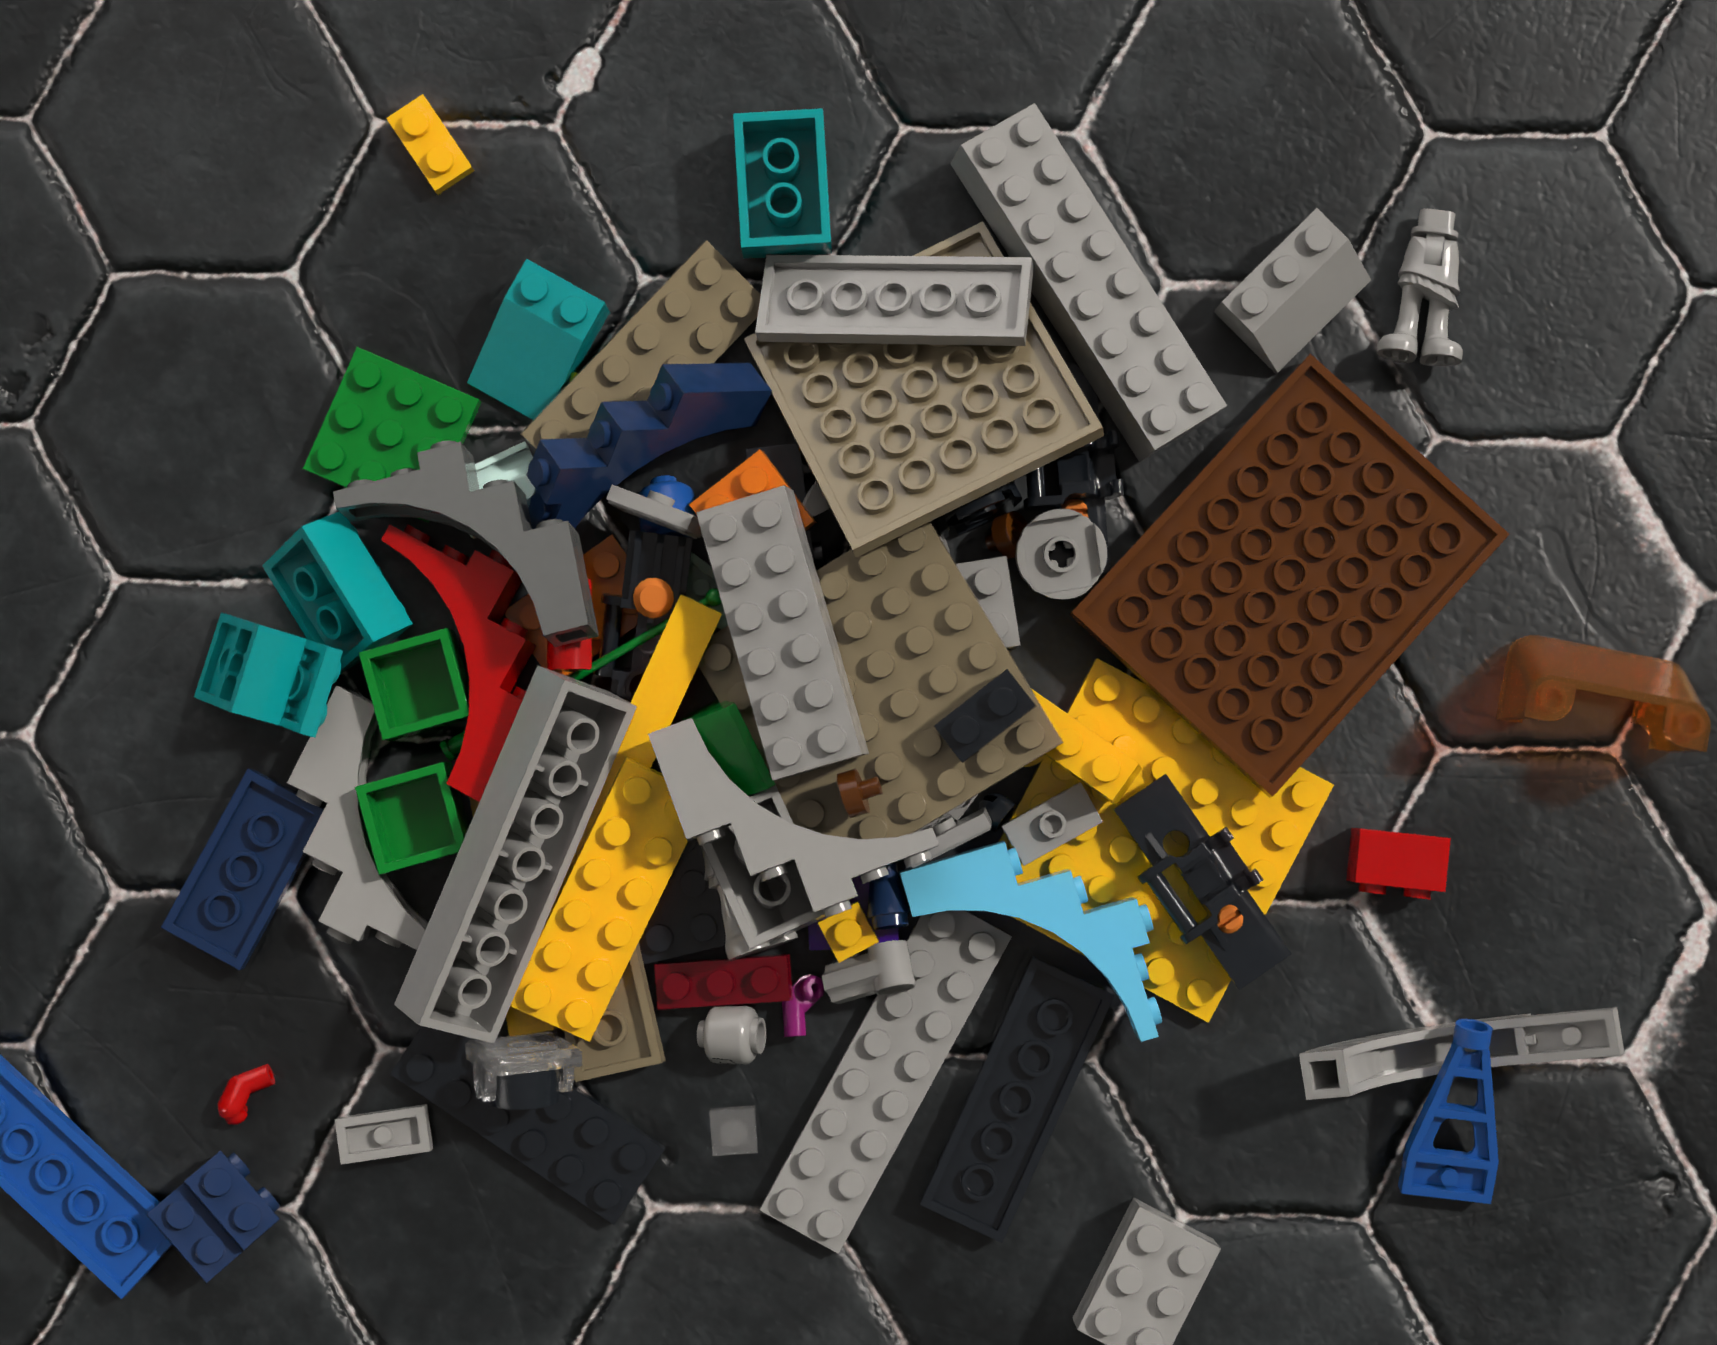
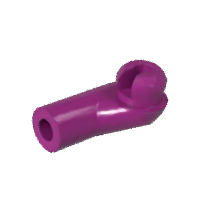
[782,974,825,1037]

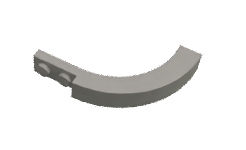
[1299,1007,1624,1100]

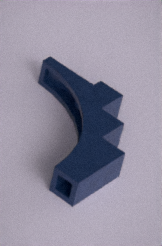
[526,363,772,529]

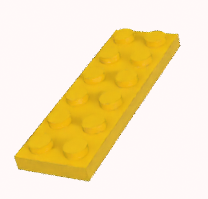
[510,757,688,1042]

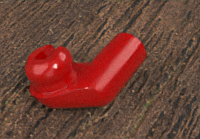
[217,1064,275,1125]

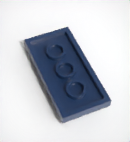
[161,768,324,970]

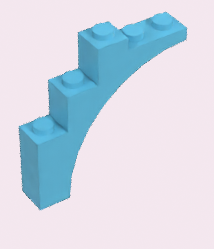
[899,841,1162,1042]

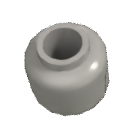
[697,1005,766,1065]

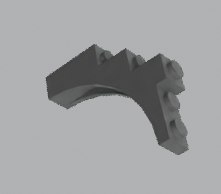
[333,441,599,647]

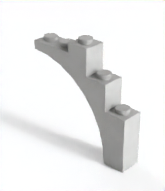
[287,686,428,950]
[648,718,939,918]

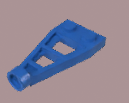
[1398,1019,1499,1204]

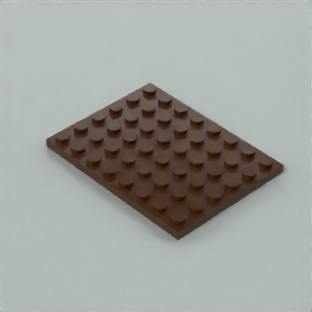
[1069,354,1509,798]

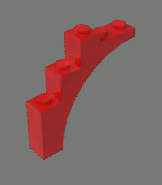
[381,524,536,802]

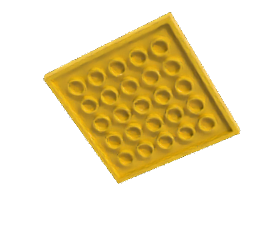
[998,658,1334,1023]

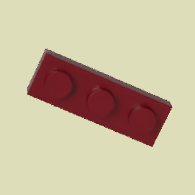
[654,954,793,1010]

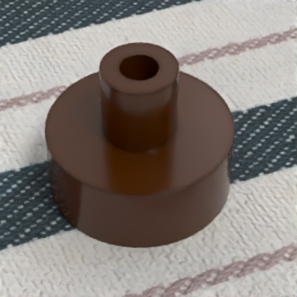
[985,511,1028,559]
[837,769,883,818]

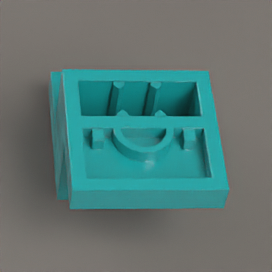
[194,612,343,738]

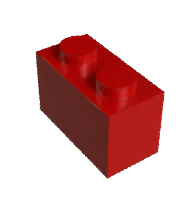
[1346,827,1451,899]

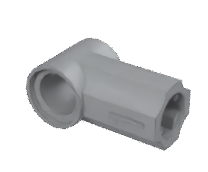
[822,940,916,1004]

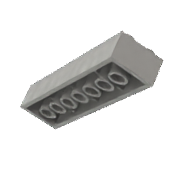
[950,103,1227,462]
[394,665,637,1043]

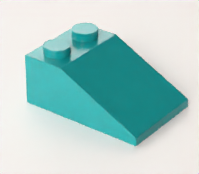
[467,259,610,420]

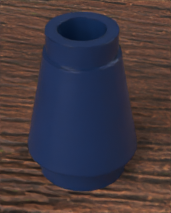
[867,862,911,930]

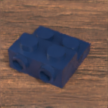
[147,1150,280,1284]

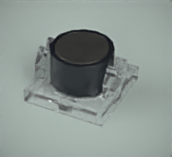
[465,1032,582,1110]

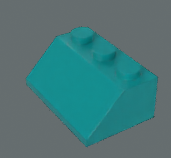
[262,512,413,674]

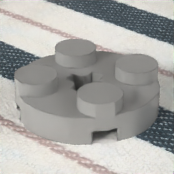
[1015,509,1107,599]

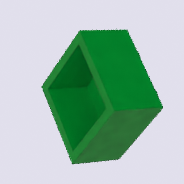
[359,628,469,741]
[355,762,469,875]

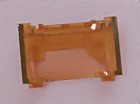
[1496,635,1711,753]

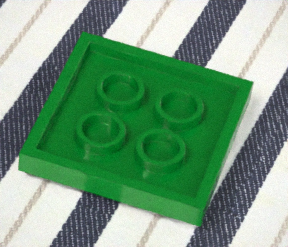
[303,347,482,523]

